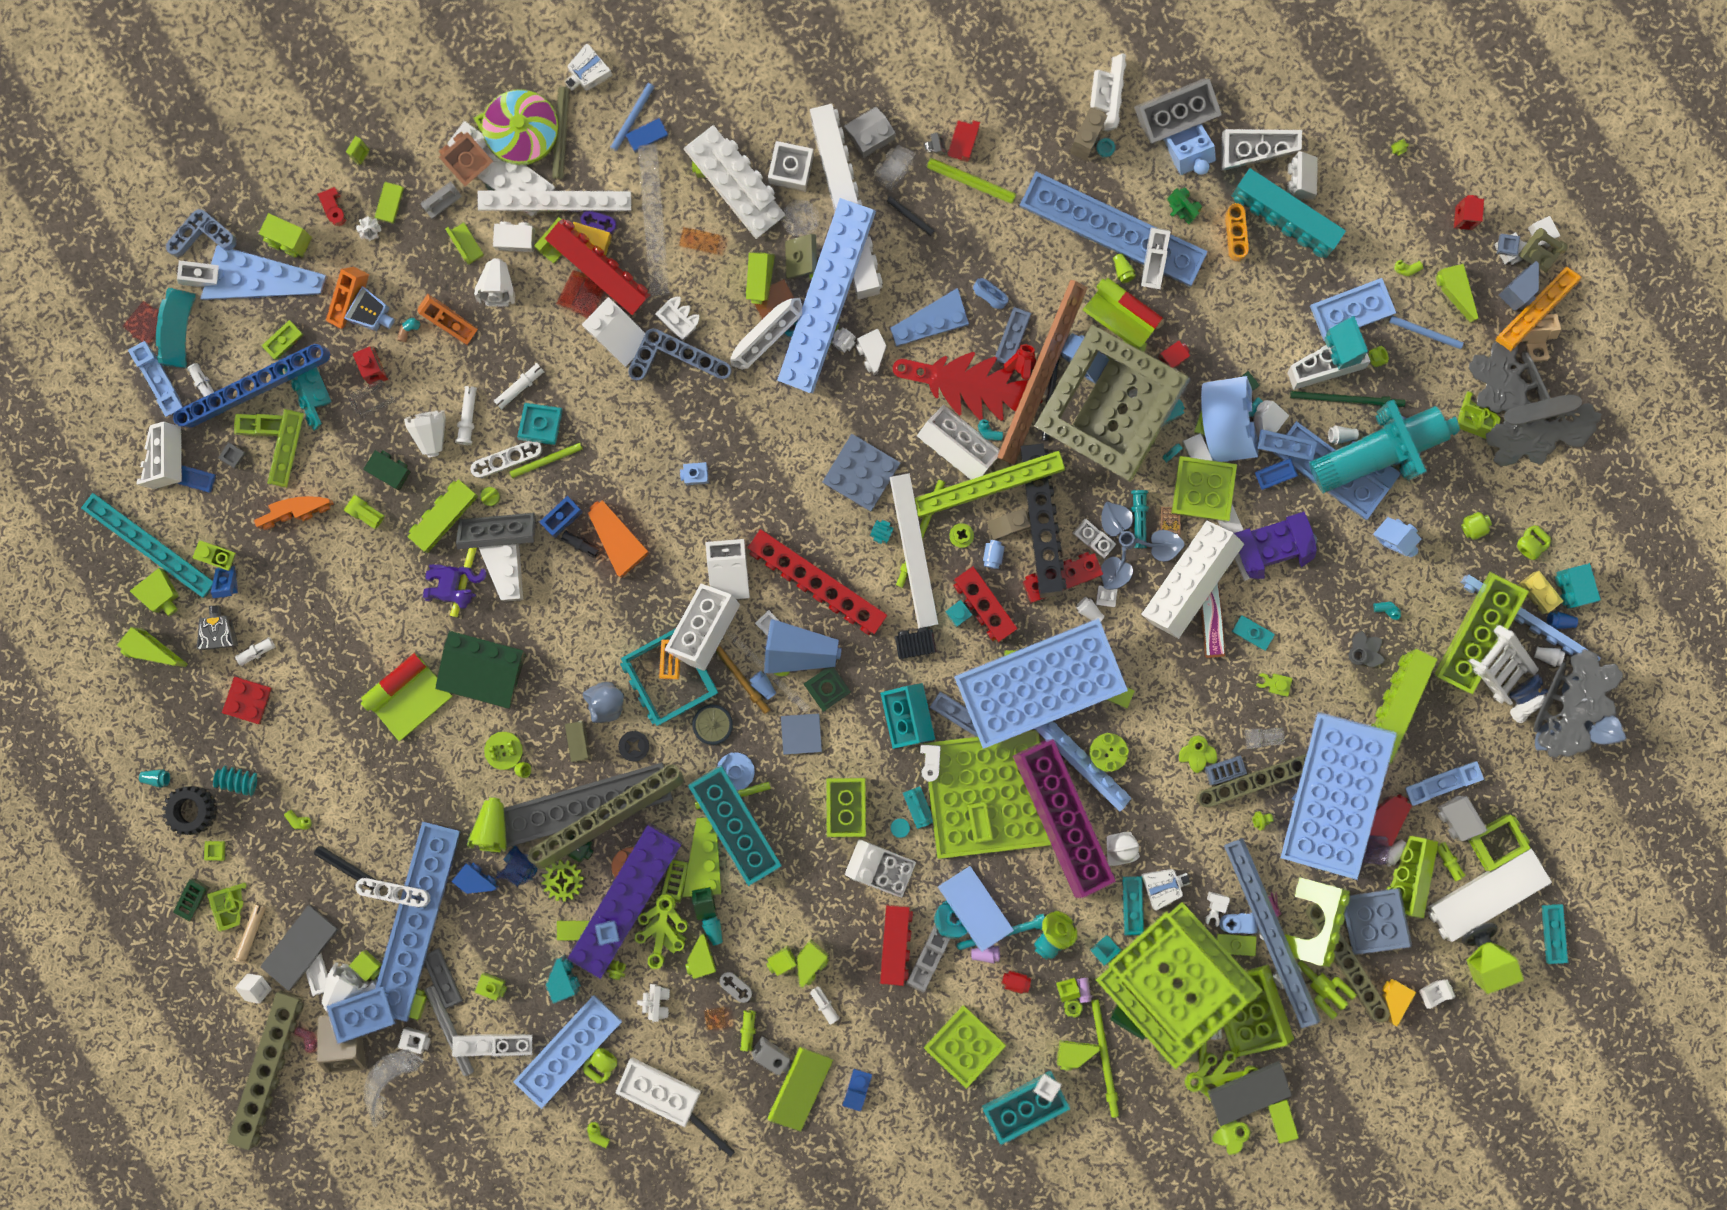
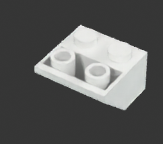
[1287,152,1318,199]

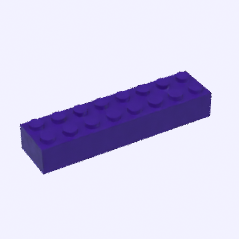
[567,823,682,979]

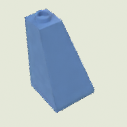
[764,619,842,674]

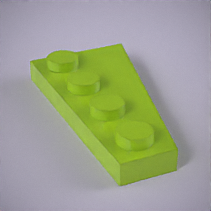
[683,817,722,897]

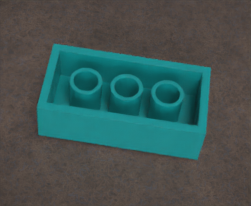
[982,1070,1070,1145]

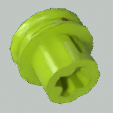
[949,523,974,548]

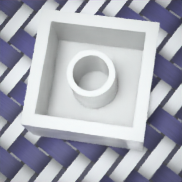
[768,141,814,191]

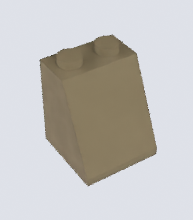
[317,1013,366,1074]

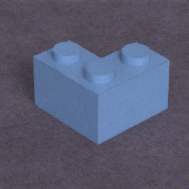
[1061,333,1109,384]

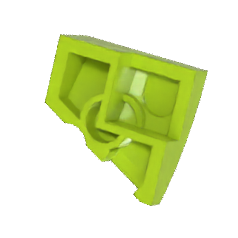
[1457,391,1501,439]
[207,882,246,932]

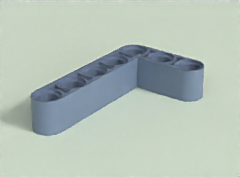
[628,328,732,381]

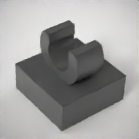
[924,132,947,156]

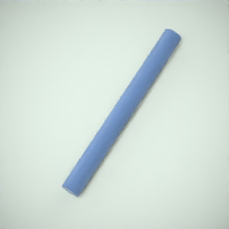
[610,83,654,151]
[1389,316,1464,349]

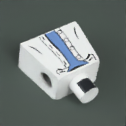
[565,44,612,91]
[1141,869,1190,910]

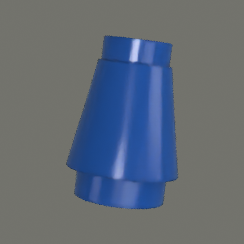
[1547,611,1578,629]

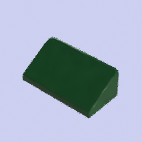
[1110,1004,1146,1040]

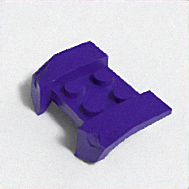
[1234,511,1317,579]

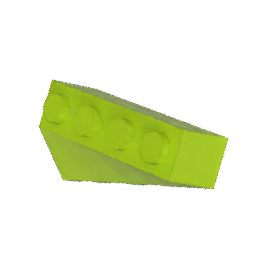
[1386,836,1438,918]

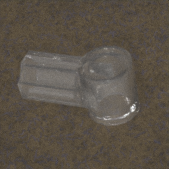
[1244,728,1285,749]

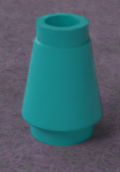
[139,769,170,788]
[702,917,723,946]

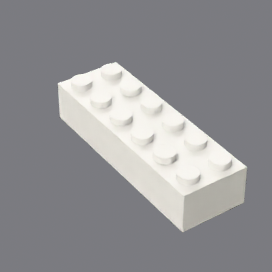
[1141,521,1244,639]

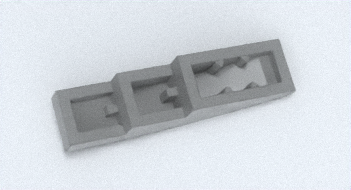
[906,916,959,993]

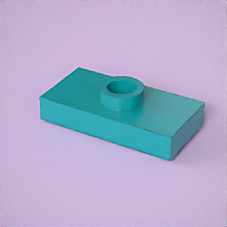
[1231,615,1275,651]

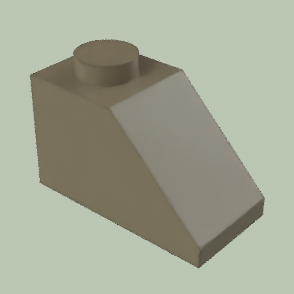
[987,508,1030,540]

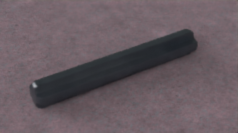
[314,846,383,891]

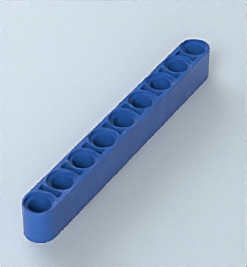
[173,344,331,428]

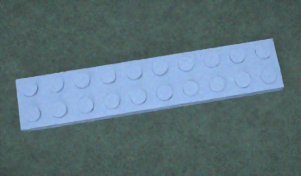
[778,198,876,393]

